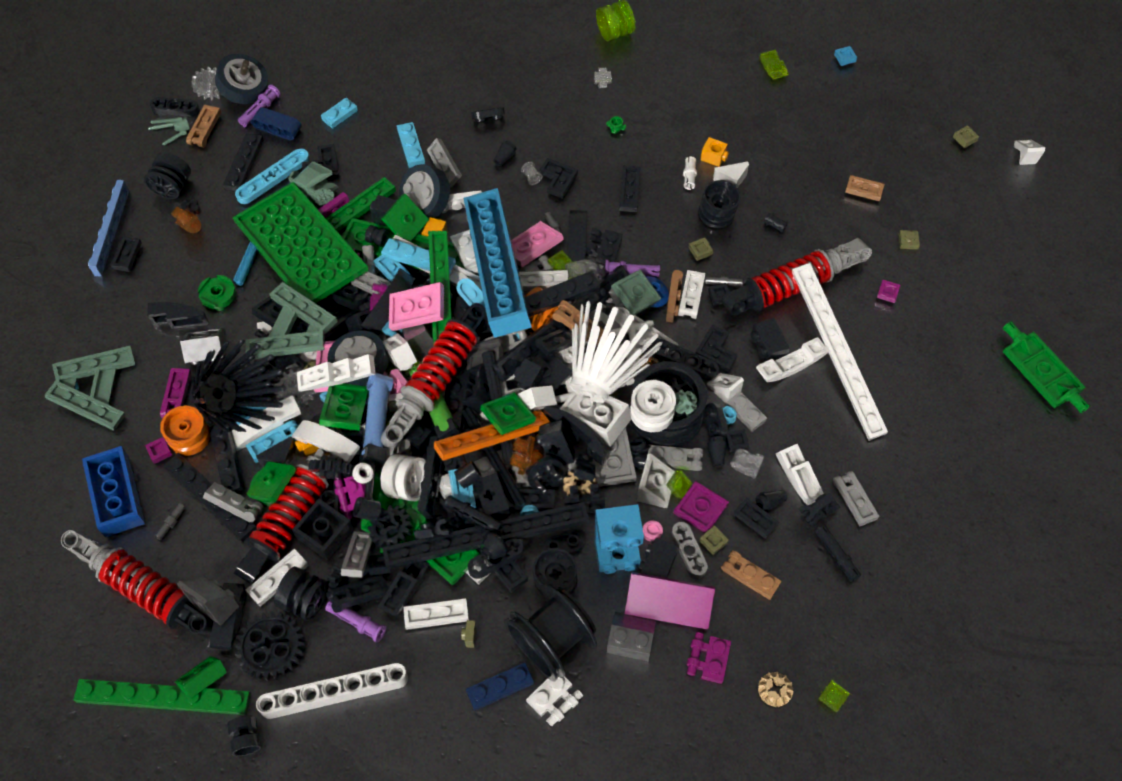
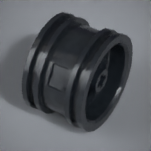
[630,361,707,448]

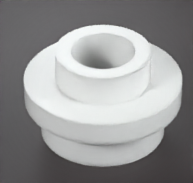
[352,463,373,484]

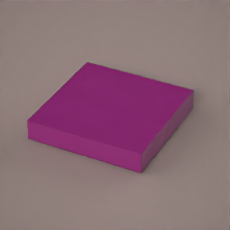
[673,481,729,533]

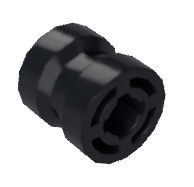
[365,225,390,247]

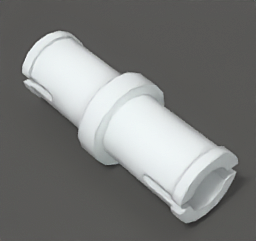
[683,156,697,190]

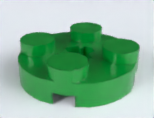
[198,275,237,311]

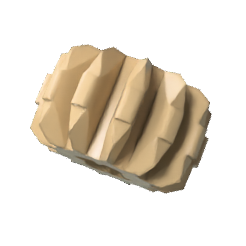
[563,471,597,496]

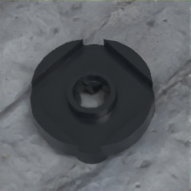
[331,282,369,310]

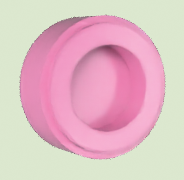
[643,520,663,542]

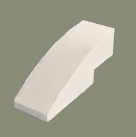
[776,444,824,505]

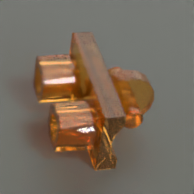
[171,206,201,233]
[510,436,543,476]

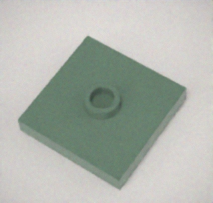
[611,270,662,316]

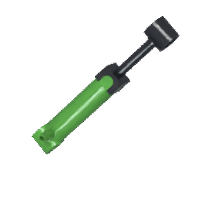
[409,365,482,489]

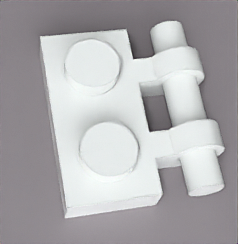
[526,676,583,726]

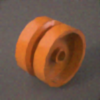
[160,405,210,456]

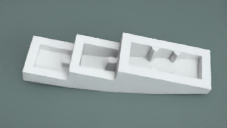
[297,354,376,391]
[231,395,301,451]

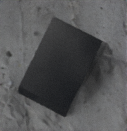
[256,436,296,468]

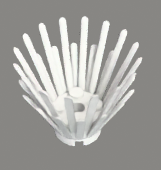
[570,301,663,403]

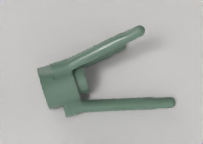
[148,117,190,145]

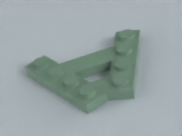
[246,282,338,359]
[45,346,135,431]

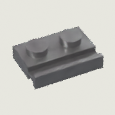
[467,338,503,370]

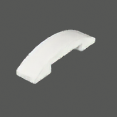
[756,337,828,382]
[292,420,360,464]

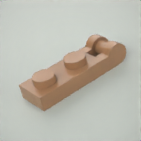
[186,105,222,148]
[666,270,683,323]
[552,300,604,345]
[721,550,782,600]

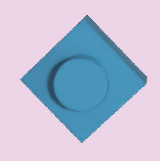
[834,46,857,66]

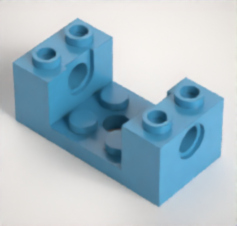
[594,504,644,574]

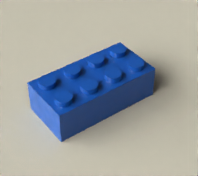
[82,446,145,537]

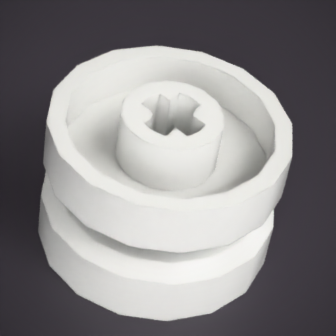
[630,380,676,432]
[380,454,426,501]

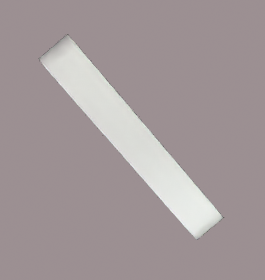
[256,663,408,719]

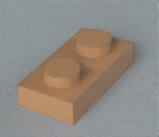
[845,175,885,201]

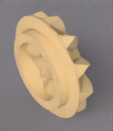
[758,671,793,707]

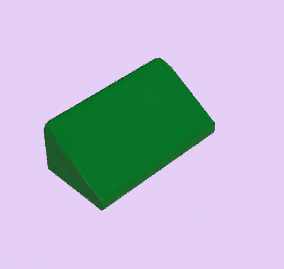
[175,656,226,698]

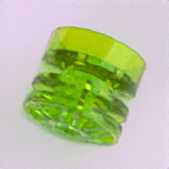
[596,0,635,41]

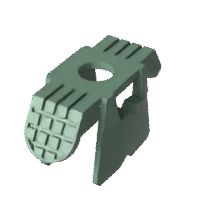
[288,162,339,206]

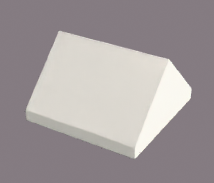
[637,454,676,508]

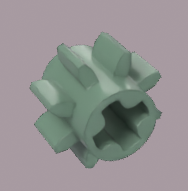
[675,390,697,416]

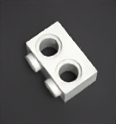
[382,333,417,371]

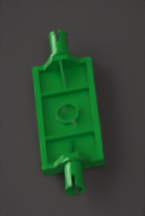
[1003,321,1090,414]

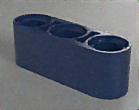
[251,107,302,140]

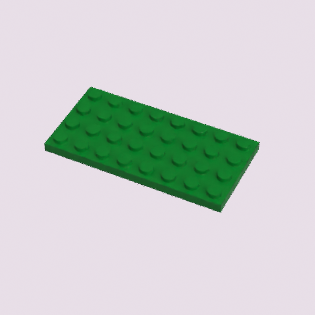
[232,182,369,304]

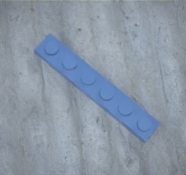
[88,180,129,277]

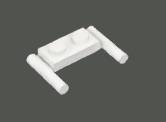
[450,230,478,274]

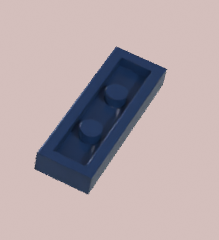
[466,663,534,711]

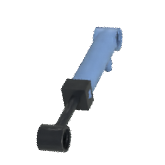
[353,372,393,522]

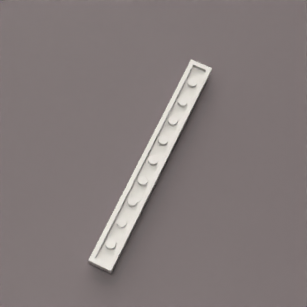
[792,263,888,441]

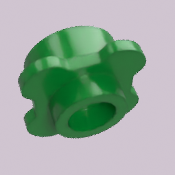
[606,116,626,134]

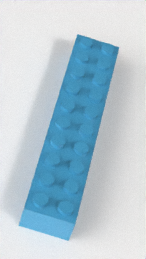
[463,188,532,338]

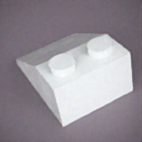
[560,392,631,447]

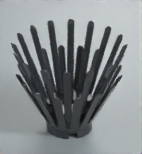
[189,339,286,432]

